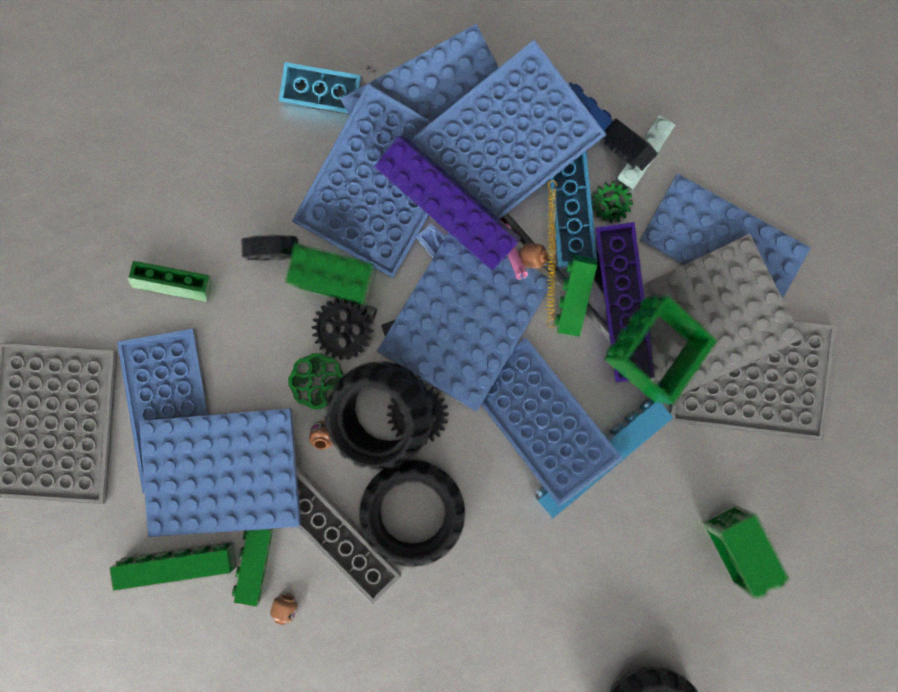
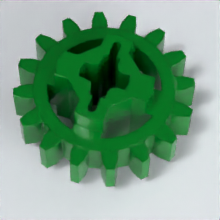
[591,181,633,223]

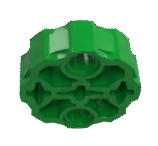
[288,353,344,410]

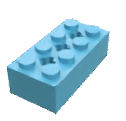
[279,62,363,114]

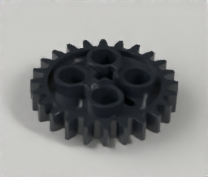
[311,298,374,360]
[386,384,449,445]

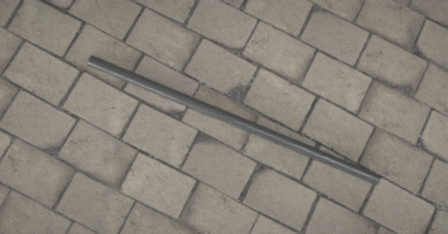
[501,213,610,340]

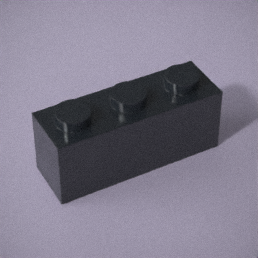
[603,118,658,171]

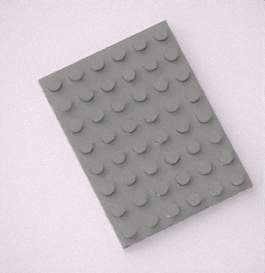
[643,234,802,394]
[670,321,836,440]
[0,343,116,504]

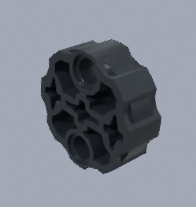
[241,235,298,261]

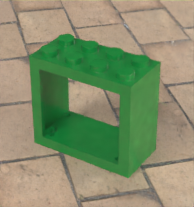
[285,244,377,306]
[604,296,718,405]
[703,505,790,599]

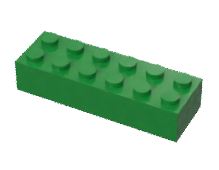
[110,542,237,591]

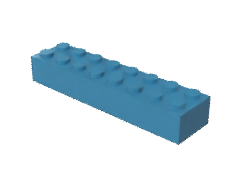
[549,151,598,268]
[535,399,673,518]

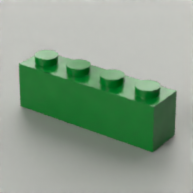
[554,254,597,337]
[128,261,211,302]
[232,528,274,607]

